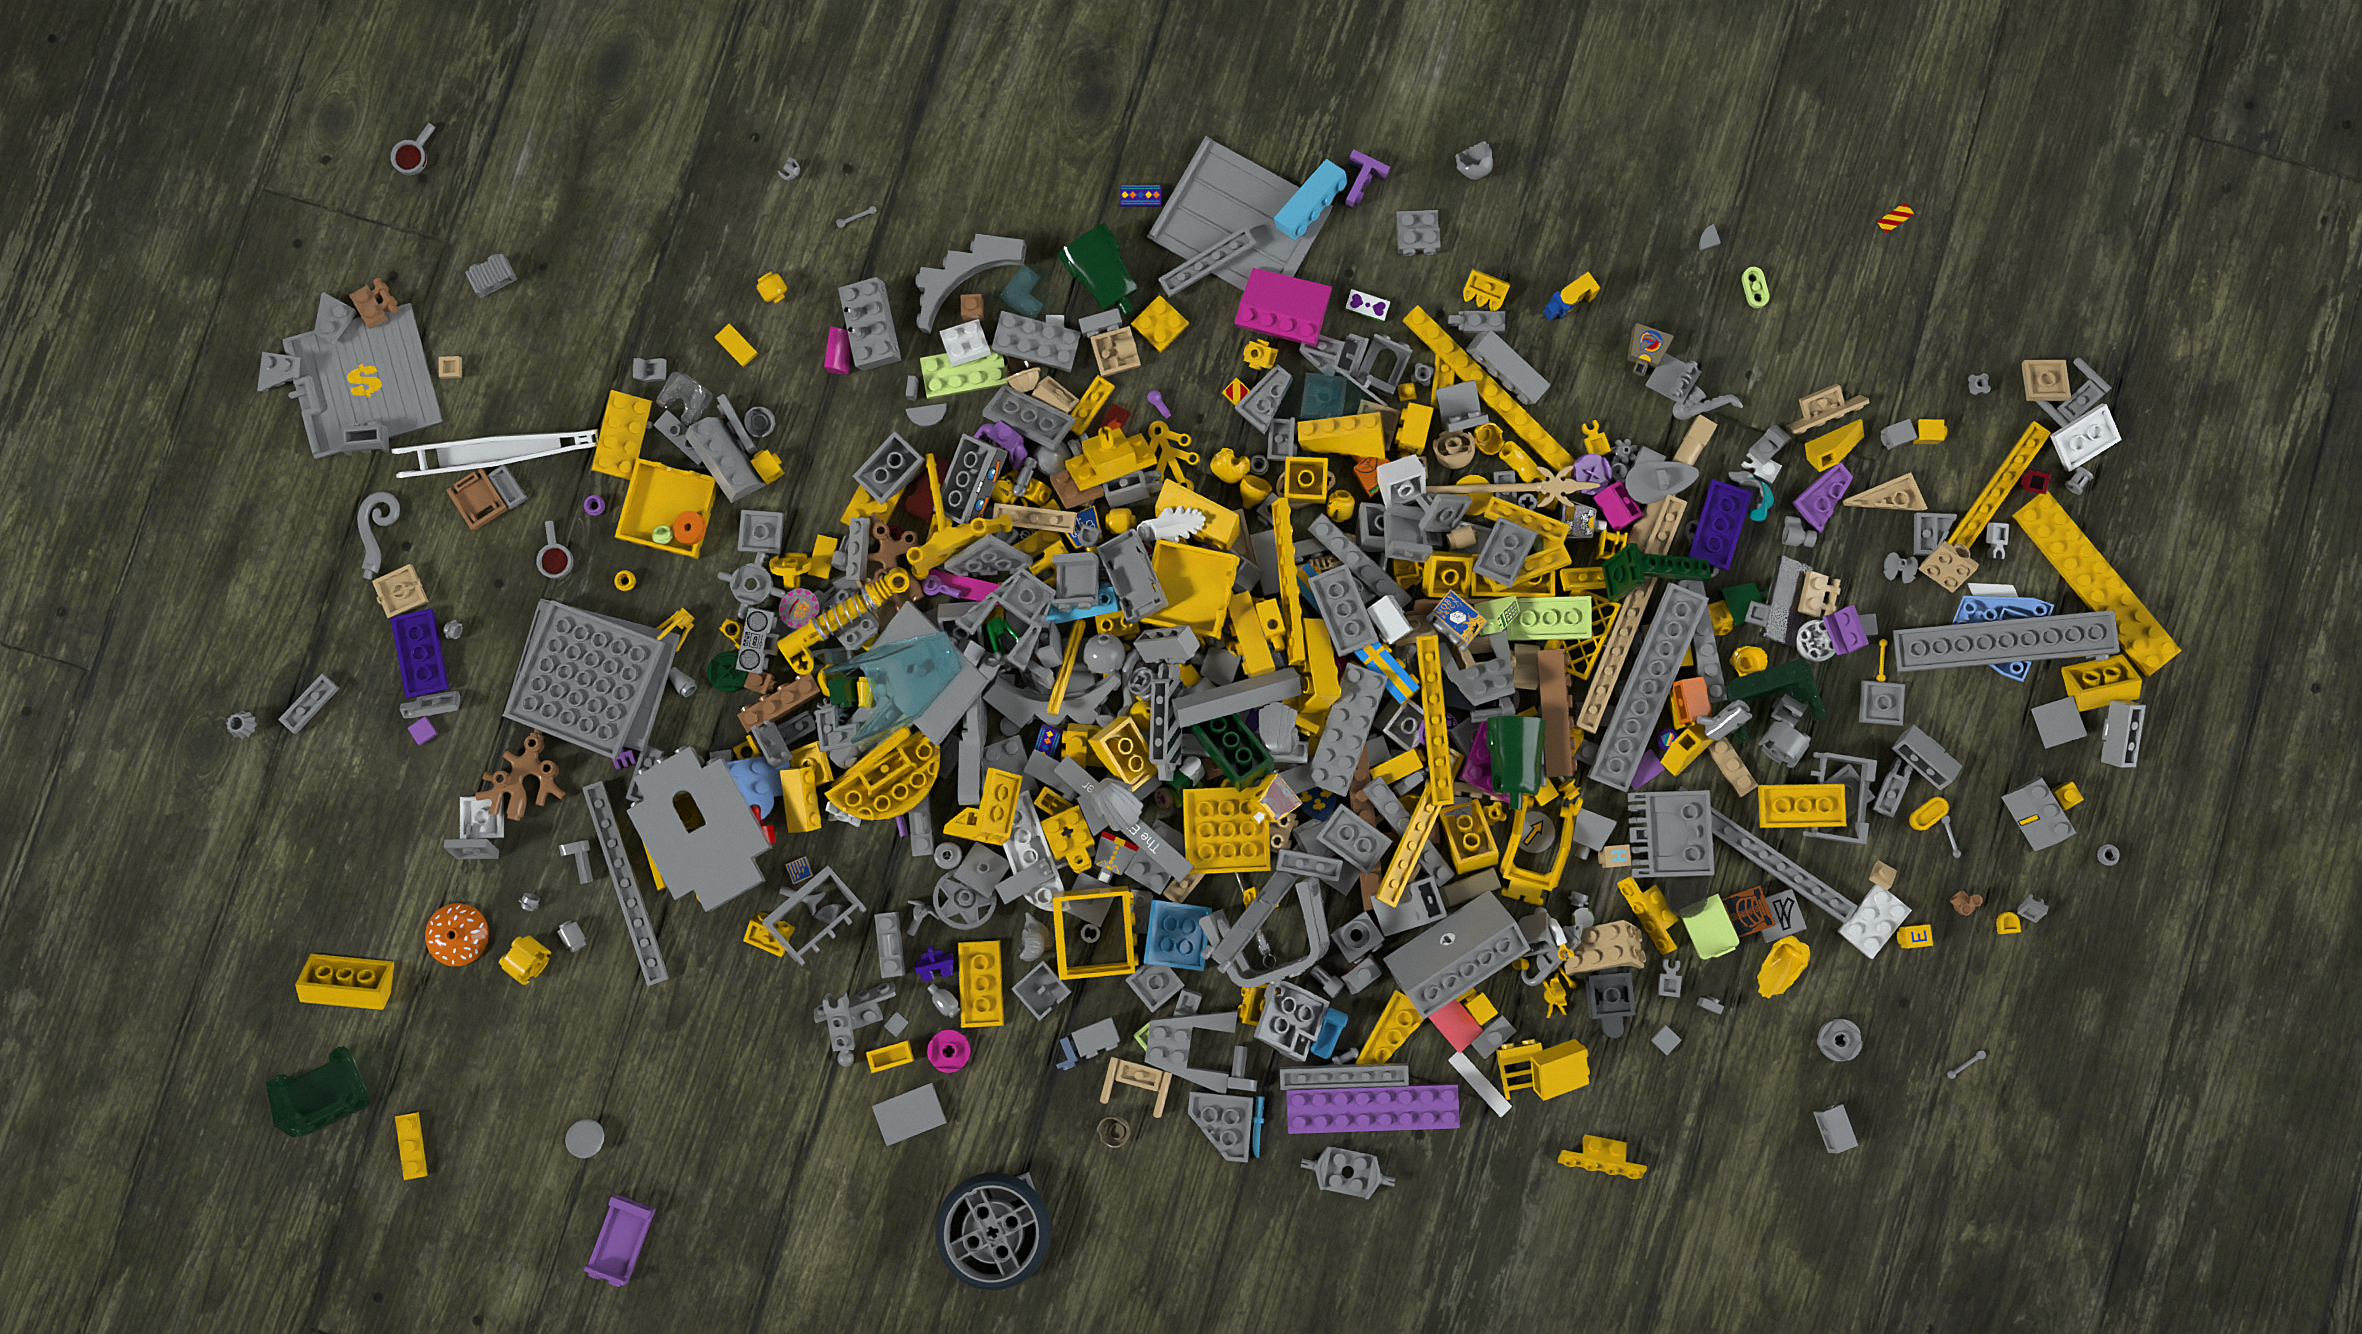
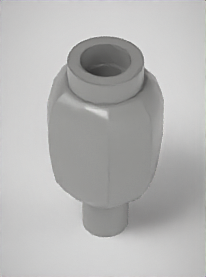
[928,983,960,1018]

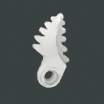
[1137,506,1206,543]

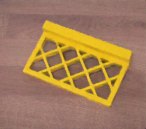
[1543,590,1622,681]

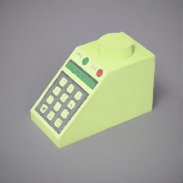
[1474,595,1520,636]

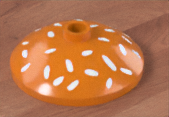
[425,903,489,966]

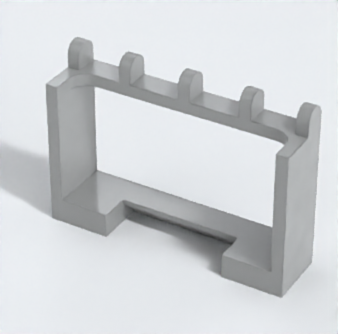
[1803,752,1877,845]
[762,866,867,966]

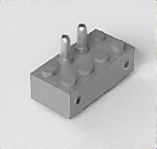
[838,277,902,371]

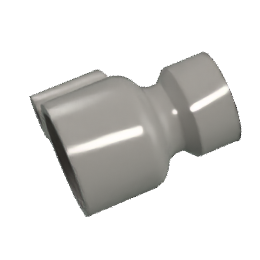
[1782,516,1817,548]

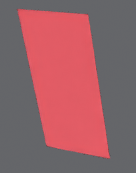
[1428,999,1483,1054]

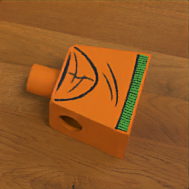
[1351,455,1390,499]

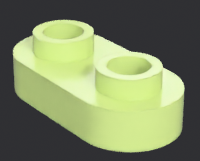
[1742,267,1769,308]

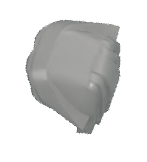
[1254,702,1299,754]
[1090,778,1143,831]

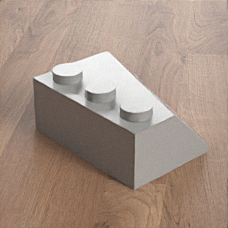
[982,735,1041,795]

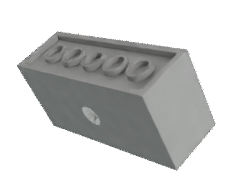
[1383,890,1531,1020]

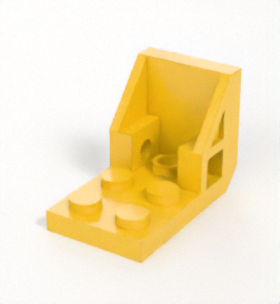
[943,767,1023,846]

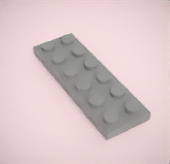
[1306,662,1388,797]

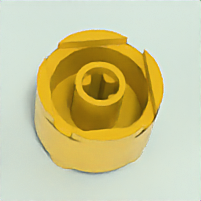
[499,936,551,985]

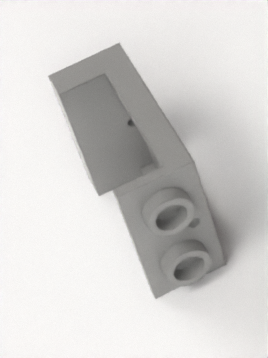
[1355,334,1413,399]

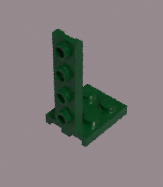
[1601,543,1712,603]

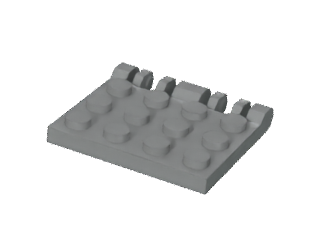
[1628,790,1714,878]

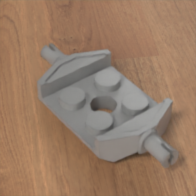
[1301,1146,1396,1199]

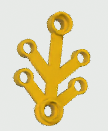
[1148,421,1200,491]

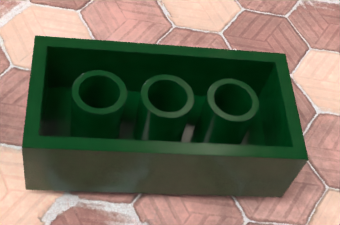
[1189,713,1274,793]

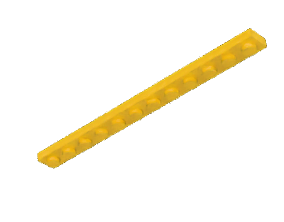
[1403,305,1580,494]

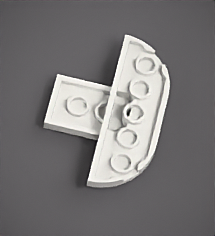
[1003,790,1096,911]

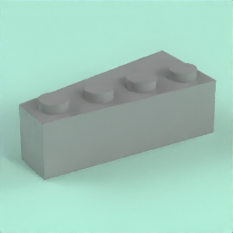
[1464,330,1550,405]
[1077,772,1163,837]

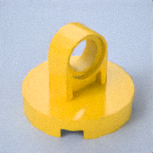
[769,553,812,591]

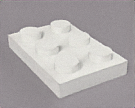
[2050,403,2121,472]
[1837,884,1912,959]

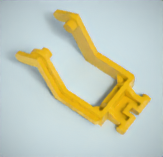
[1500,796,1583,906]

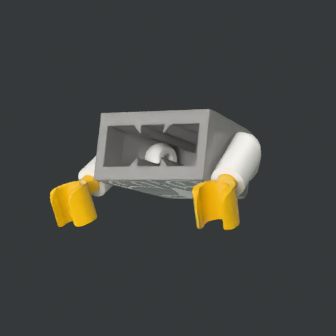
[1512,907,1574,970]

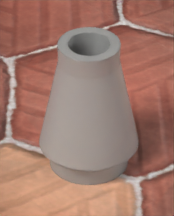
[668,667,697,697]

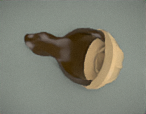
[1004,355,1041,393]

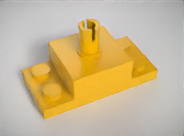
[1065,426,1157,491]

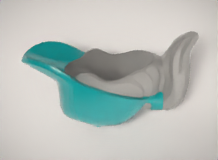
[1729,471,1774,521]

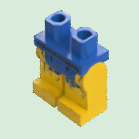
[1542,272,1600,322]

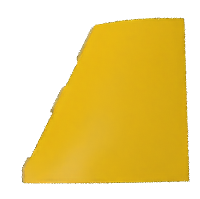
[1392,549,1434,590]

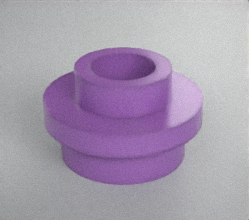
[584,495,605,516]

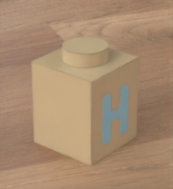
[1598,844,1632,868]

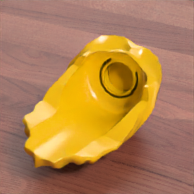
[1757,935,1810,998]

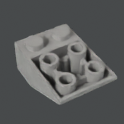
[1370,875,1447,937]

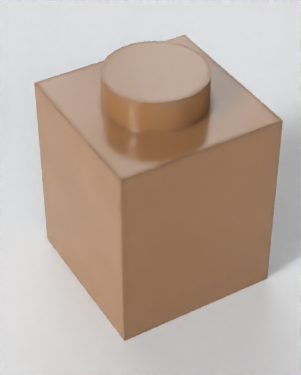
[961,294,984,321]

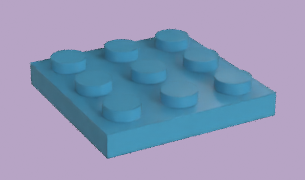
[1144,900,1212,971]

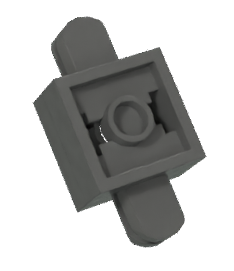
[1584,967,1636,1038]

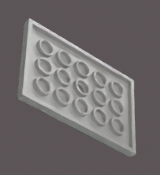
[857,601,990,746]

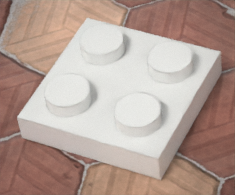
[939,319,991,367]

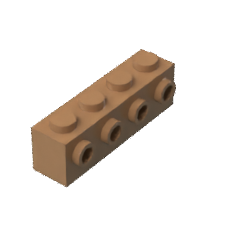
[737,673,823,735]

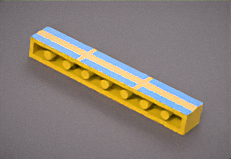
[1296,563,1420,706]

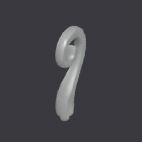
[357,491,400,580]
[1121,647,1158,710]

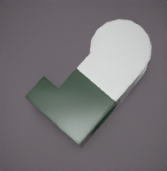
[1165,756,1205,798]

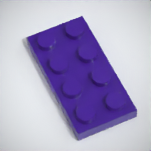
[1687,479,1753,571]
[390,608,449,699]

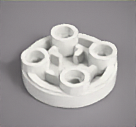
[1795,620,1836,662]

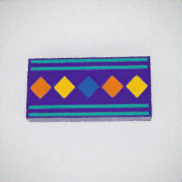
[1120,185,1161,207]
[1034,724,1062,759]

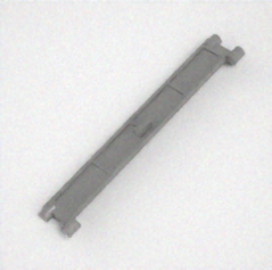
[1201,843,1302,973]

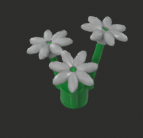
[985,617,1022,673]

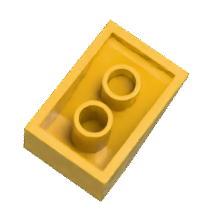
[1088,716,1158,792]
[1439,799,1499,875]

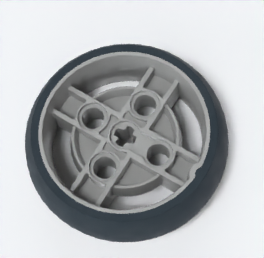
[935,1172,1051,1290]

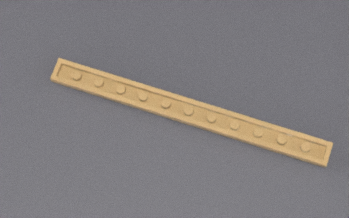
[1574,494,1687,734]

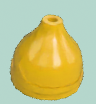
[1240,475,1272,509]
[1130,700,1151,731]

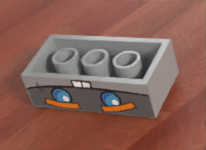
[933,433,1008,524]

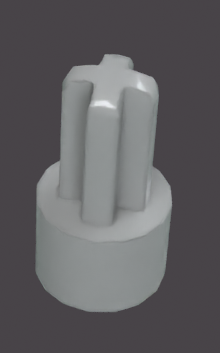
[830,535,849,571]
[1310,965,1345,998]

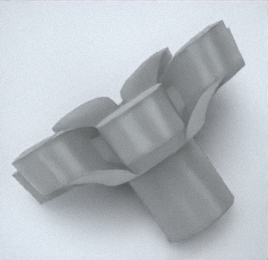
[1610,439,1637,465]

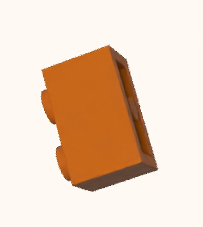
[1672,676,1712,725]

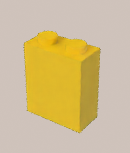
[1530,1039,1590,1101]

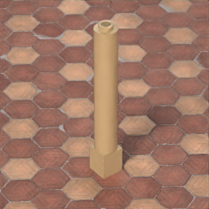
[1626,415,1717,553]

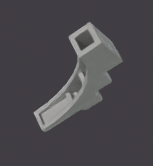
[916,234,1027,334]
[982,668,1122,728]

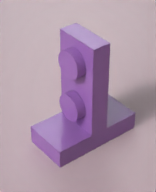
[1345,149,1390,209]

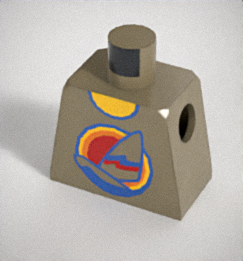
[1627,323,1674,376]

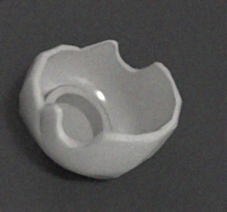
[744,407,776,438]

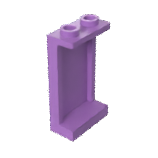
[584,1194,656,1287]

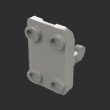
[820,589,879,650]
[1056,638,1098,694]

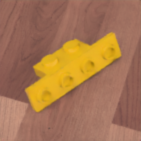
[1617,876,1679,955]
[1558,1135,1647,1179]

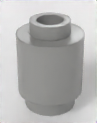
[557,920,586,953]

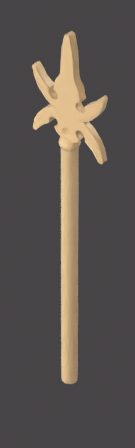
[1426,465,1600,508]

